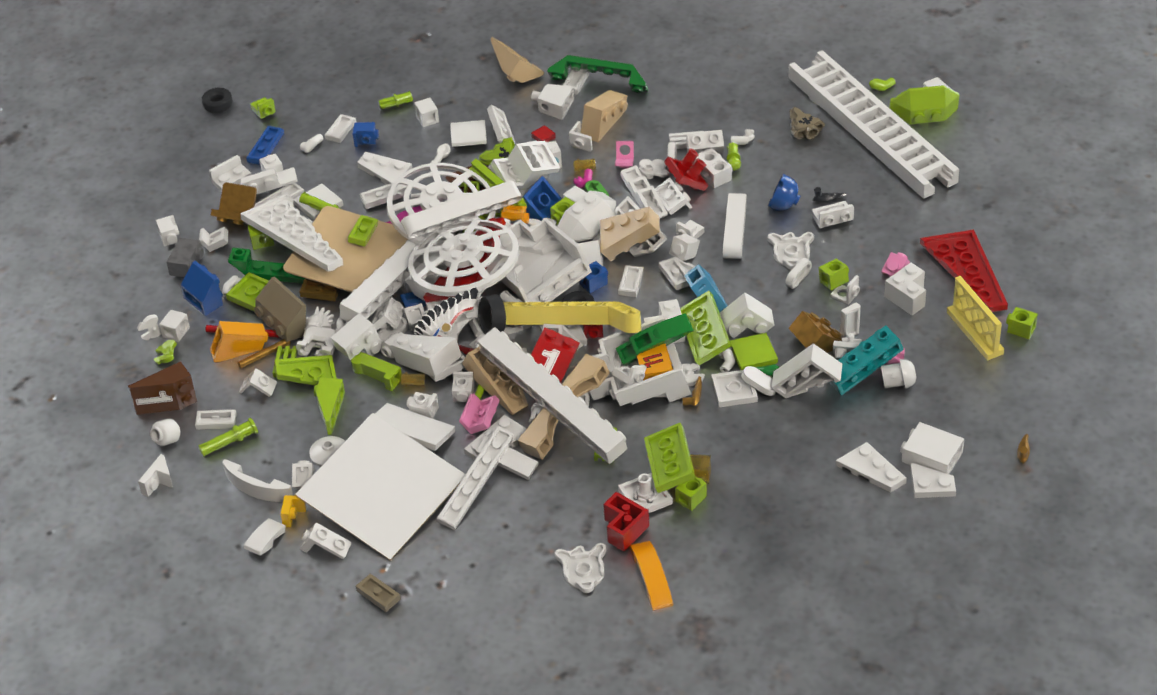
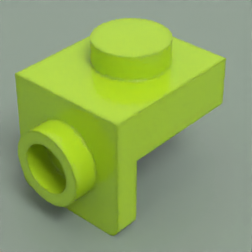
[250,97,276,119]

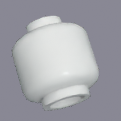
[150,419,180,446]

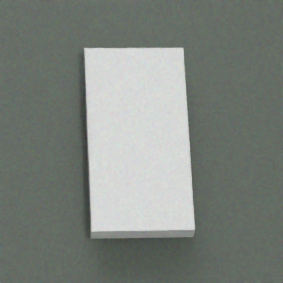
[375,403,455,451]

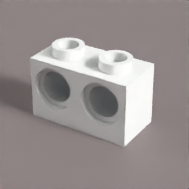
[694,148,733,188]

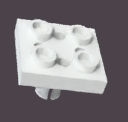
[618,473,673,513]

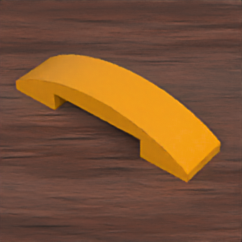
[630,541,673,610]

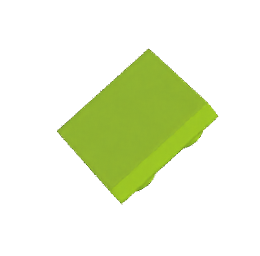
[730,333,778,370]

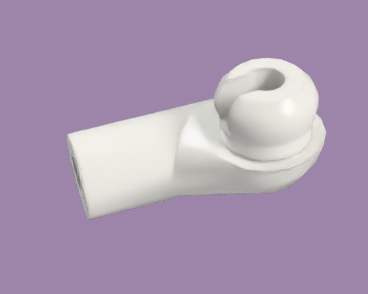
[300,134,323,153]
[719,348,736,373]

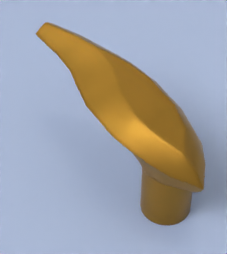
[682,376,702,406]
[1017,434,1030,464]

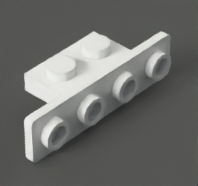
[239,167,298,194]

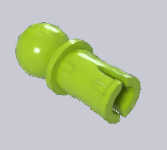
[727,142,741,171]

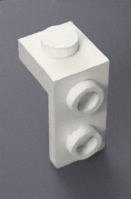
[300,523,351,559]

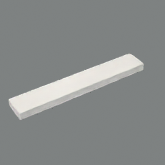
[437,426,515,530]

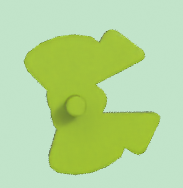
[153,340,177,365]

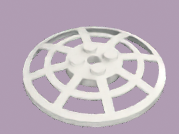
[387,163,496,247]
[408,219,519,296]

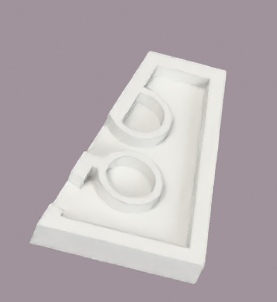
[836,442,907,493]

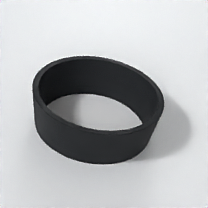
[478,294,506,335]

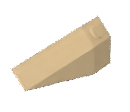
[490,37,545,83]

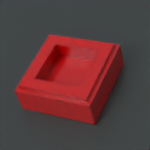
[531,125,556,143]

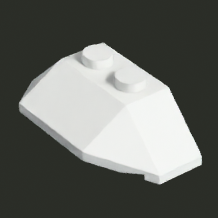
[557,191,616,242]
[615,196,667,257]

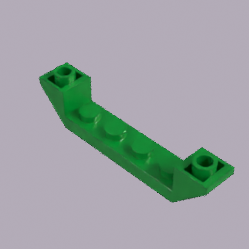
[547,55,648,93]
[228,247,310,284]

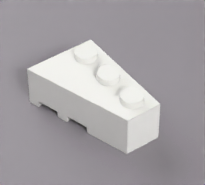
[390,334,462,377]
[771,343,842,398]

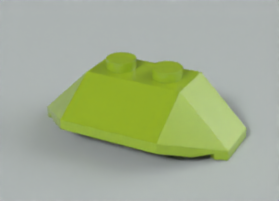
[889,85,959,124]

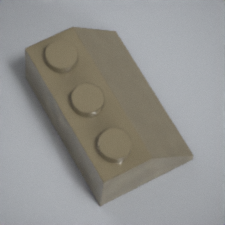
[254,277,306,342]

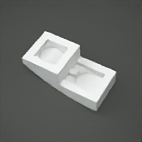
[244,519,286,556]

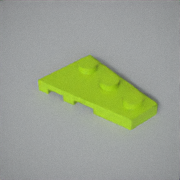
[274,355,337,385]

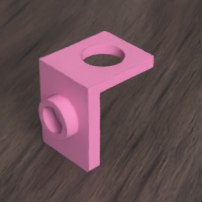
[615,141,634,168]

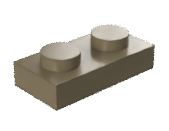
[355,573,401,612]

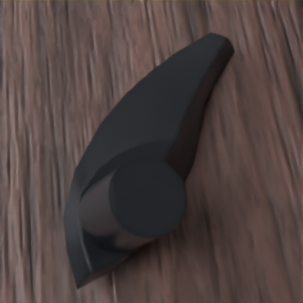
[813,187,847,202]

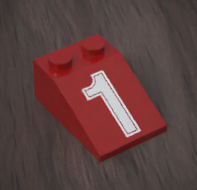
[531,328,580,383]

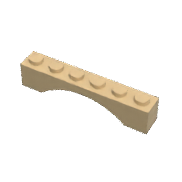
[518,354,610,460]

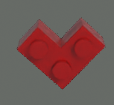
[603,492,650,551]

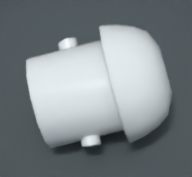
[881,359,916,389]

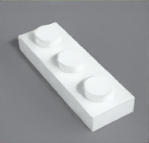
[487,105,515,144]

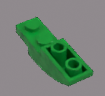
[616,313,694,366]

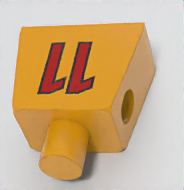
[630,343,673,381]

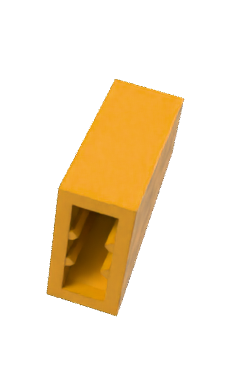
[210,321,268,362]

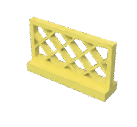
[947,276,1004,361]

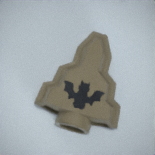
[789,107,825,140]

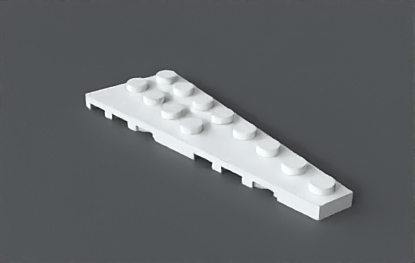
[240,195,343,272]

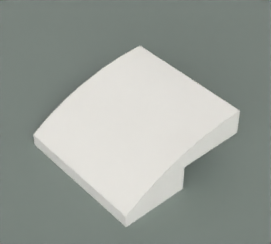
[451,120,487,147]

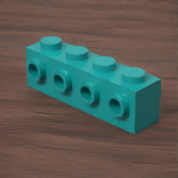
[829,325,904,396]

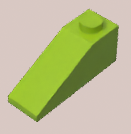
[314,377,345,435]

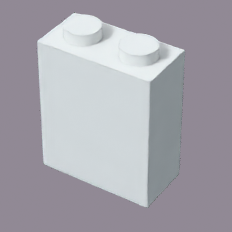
[900,422,964,474]

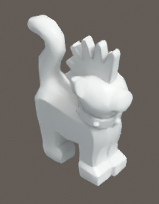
[296,307,347,357]

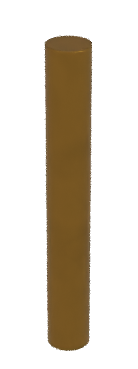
[237,339,291,368]

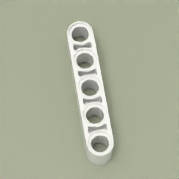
[723,193,747,259]

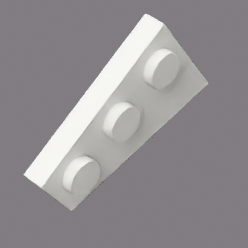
[357,152,412,185]
[464,415,527,460]

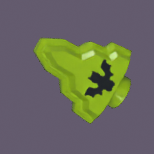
[479,137,515,166]

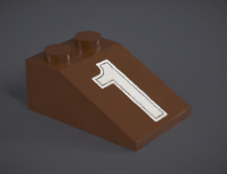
[128,361,197,415]

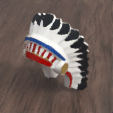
[414,287,482,341]

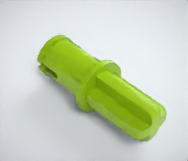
[378,91,413,109]

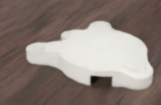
[768,232,814,270]
[554,543,607,593]

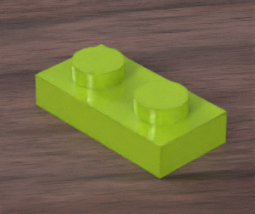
[348,215,378,247]

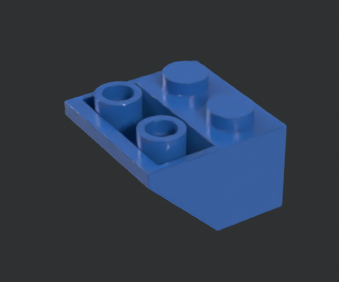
[181,260,223,316]

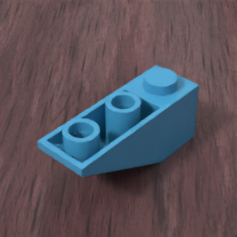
[684,264,728,313]

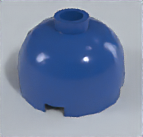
[768,174,801,211]

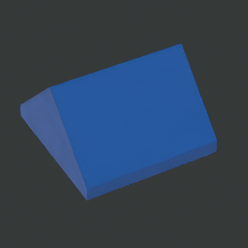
[522,176,562,221]

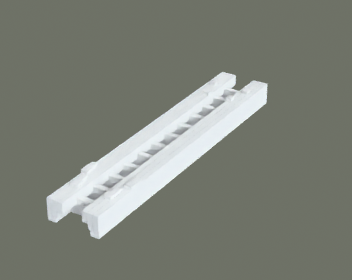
[789,50,959,199]

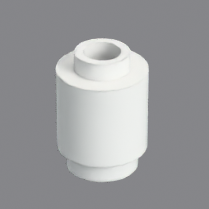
[381,332,404,359]

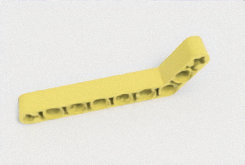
[503,301,641,333]

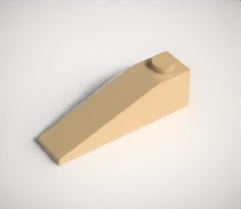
[462,347,528,416]

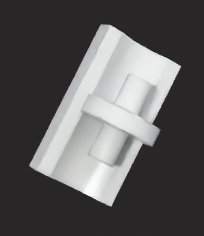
[833,333,862,360]

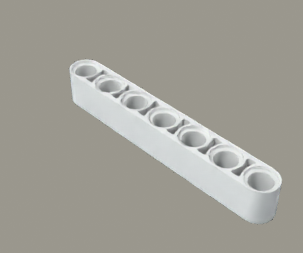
[401,181,522,239]

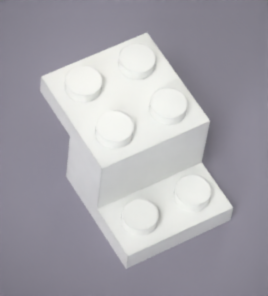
[491,141,560,190]

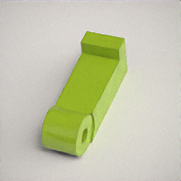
[351,352,403,391]

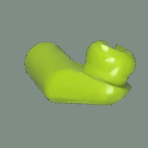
[869,77,896,92]

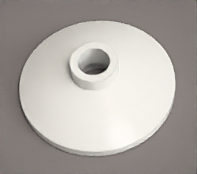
[309,436,345,466]

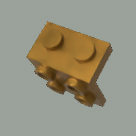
[210,182,257,225]

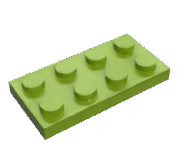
[680,291,731,365]
[644,422,696,493]

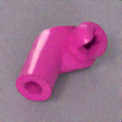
[573,169,593,189]

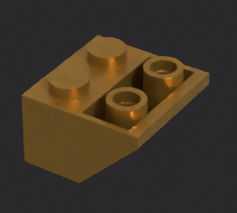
[789,311,842,353]

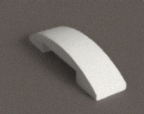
[223,459,293,502]

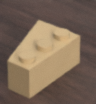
[581,90,628,142]
[600,207,660,261]

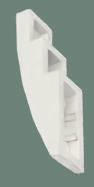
[620,165,668,218]

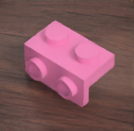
[459,393,500,434]

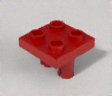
[664,148,709,191]

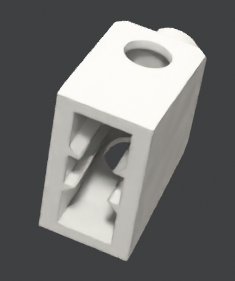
[531,84,574,119]

